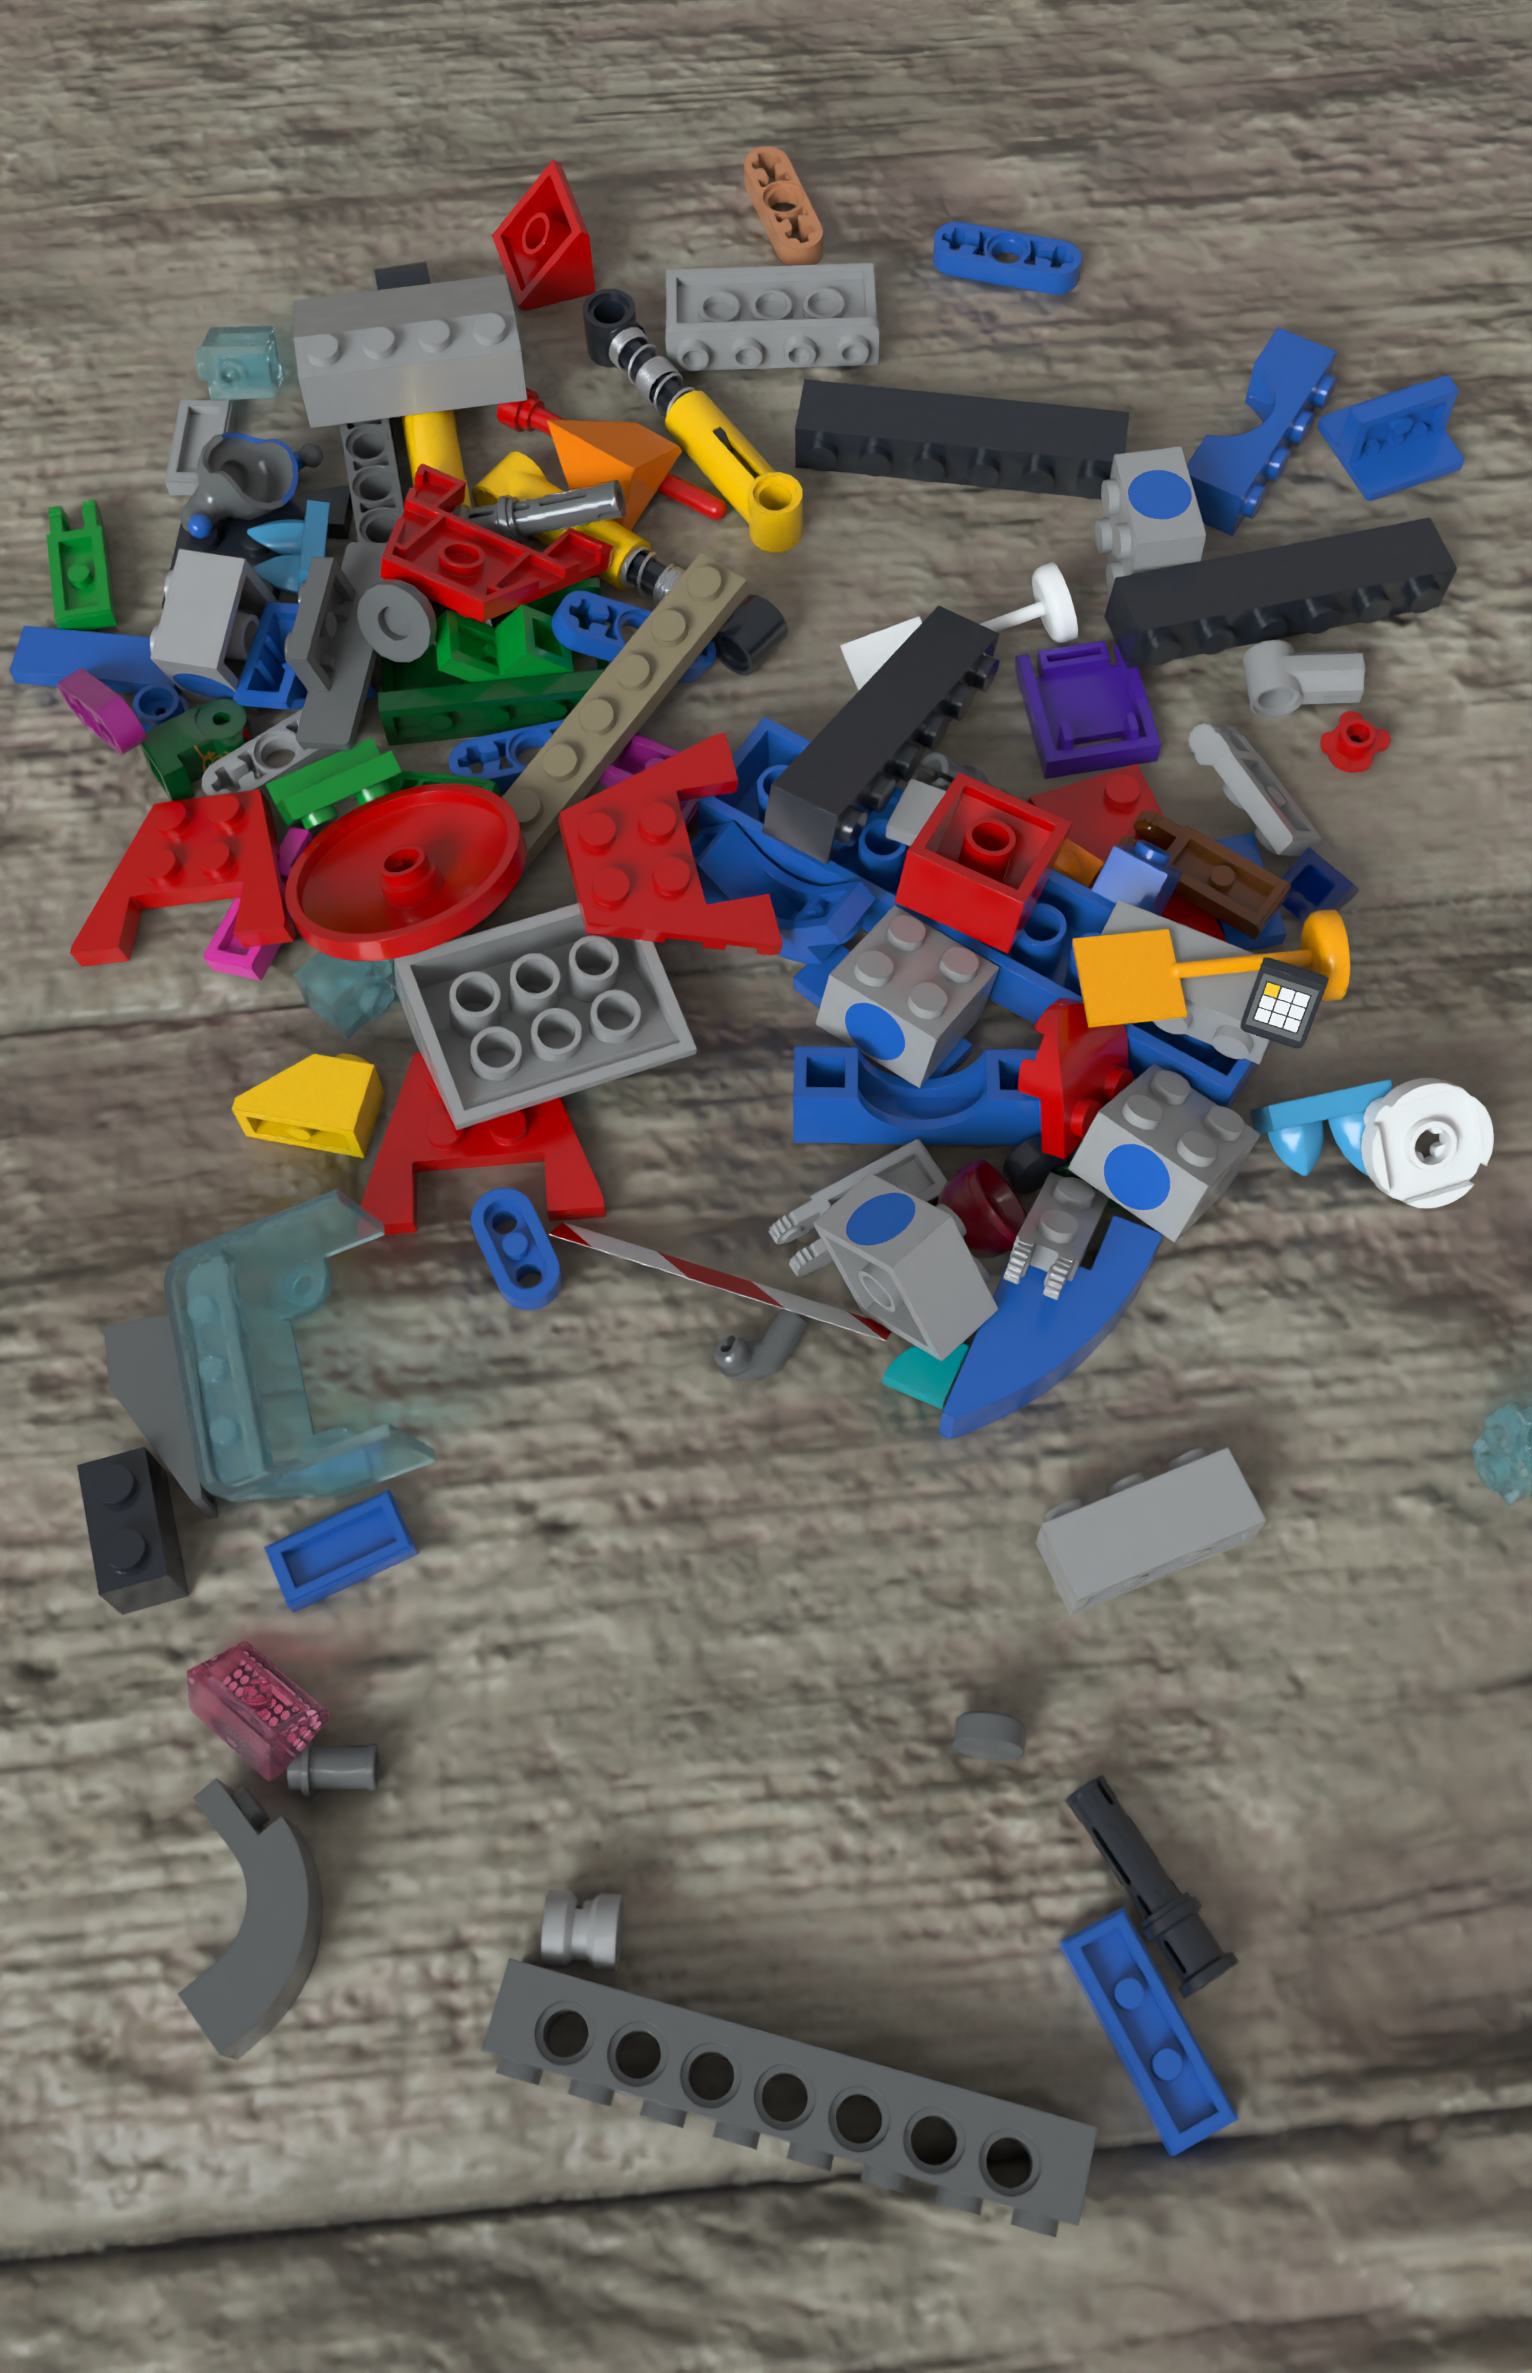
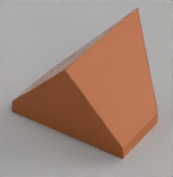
[546,419,682,531]

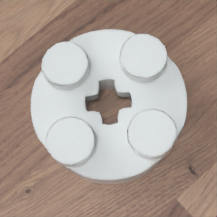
[1361,1078,1494,1208]

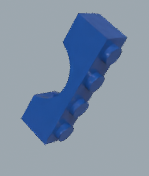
[1187,328,1337,536]
[793,1046,1041,1146]

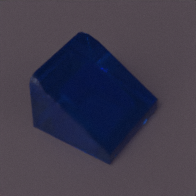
[1281,847,1359,923]

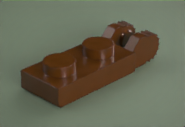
[1116,810,1291,940]

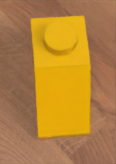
[232,1053,385,1158]

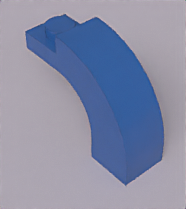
[690,821,876,964]

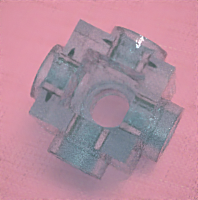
[1470,1402,1532,1507]

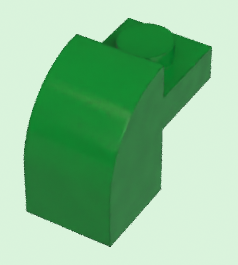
[435,604,574,683]

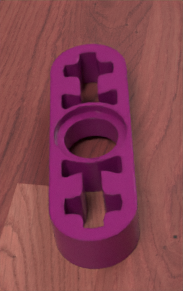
[56,668,148,755]

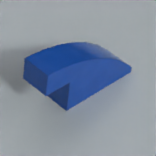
[939,1215,1163,1439]

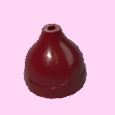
[937,1158,1027,1259]

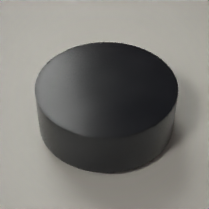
[1003,1134,1068,1194]

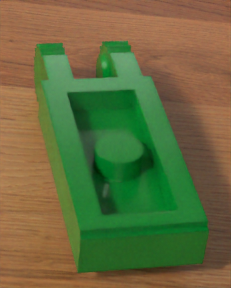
[46,499,117,631]

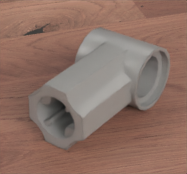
[1243,640,1365,719]

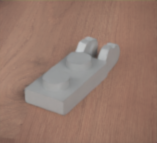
[1187,722,1322,857]
[768,1139,948,1277]
[1003,1172,1109,1300]

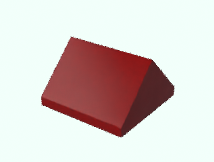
[492,159,596,311]

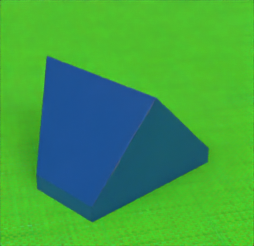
[233,601,378,710]

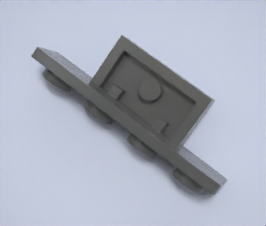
[284,542,387,750]

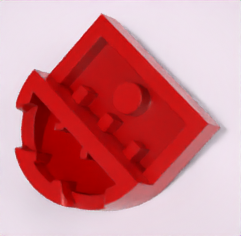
[1018,998,1133,1159]

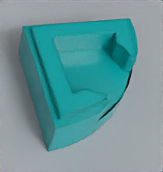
[882,1343,969,1410]

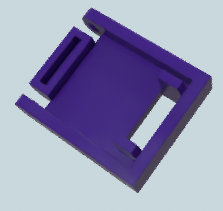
[1015,640,1161,779]

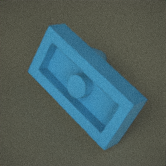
[247,500,330,604]
[1250,1079,1393,1176]

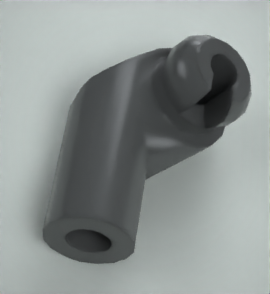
[714,1309,808,1382]

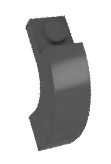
[178,1778,323,2060]

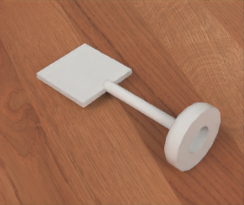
[840,562,1078,691]

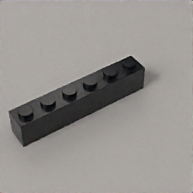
[795,379,1130,500]
[1104,517,1457,669]
[762,605,1000,864]

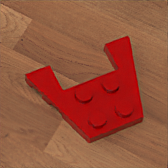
[380,463,614,623]
[559,733,783,956]
[70,789,296,967]
[356,1053,606,1237]

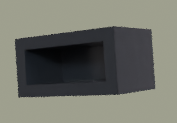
[77,1447,189,1615]

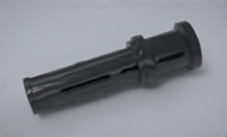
[1065,1775,1239,1999]

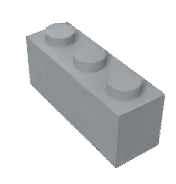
[1100,899,1271,1065]
[1035,1447,1266,1617]

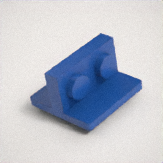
[1317,375,1465,501]

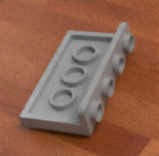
[665,263,880,371]

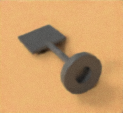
[357,579,437,662]

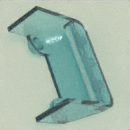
[164,1189,437,1502]

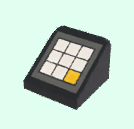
[1240,957,1329,1048]

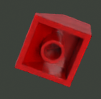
[895,772,1073,953]

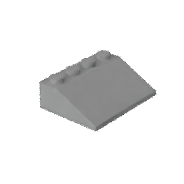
[294,274,527,428]
[394,903,697,1130]

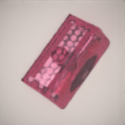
[187,1640,329,1781]

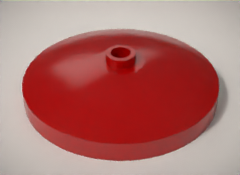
[285,784,527,961]

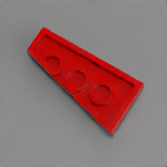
[1028,764,1227,943]

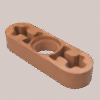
[744,146,823,266]

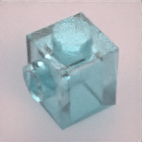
[196,326,282,400]
[293,952,398,1040]

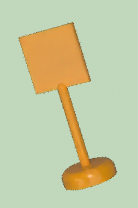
[1072,909,1350,1028]

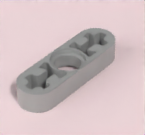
[202,709,356,801]

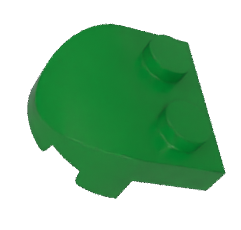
[265,737,402,831]

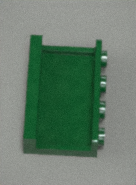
[378,578,609,746]

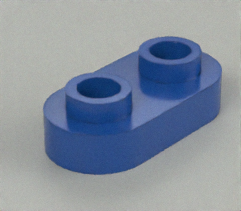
[471,1188,562,1310]

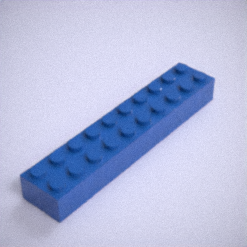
[698,717,1274,1109]

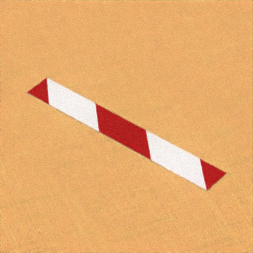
[548,1222,892,1341]

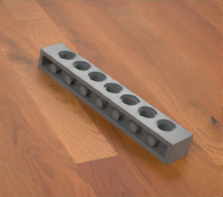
[481,1958,1098,2238]

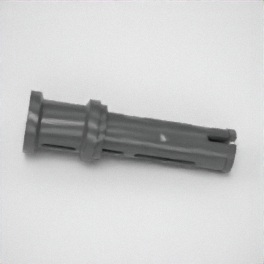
[453,480,626,544]

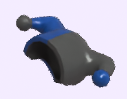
[179,432,323,539]

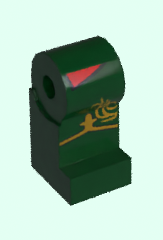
[140,699,254,801]

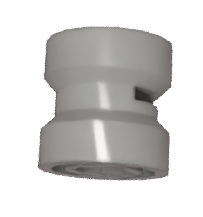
[541,1890,624,1971]

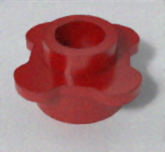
[1320,711,1391,773]

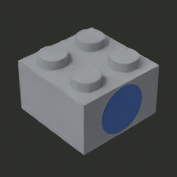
[1095,446,1207,596]
[150,549,278,714]
[815,905,1000,1088]
[1068,1063,1261,1243]
[813,1173,999,1361]

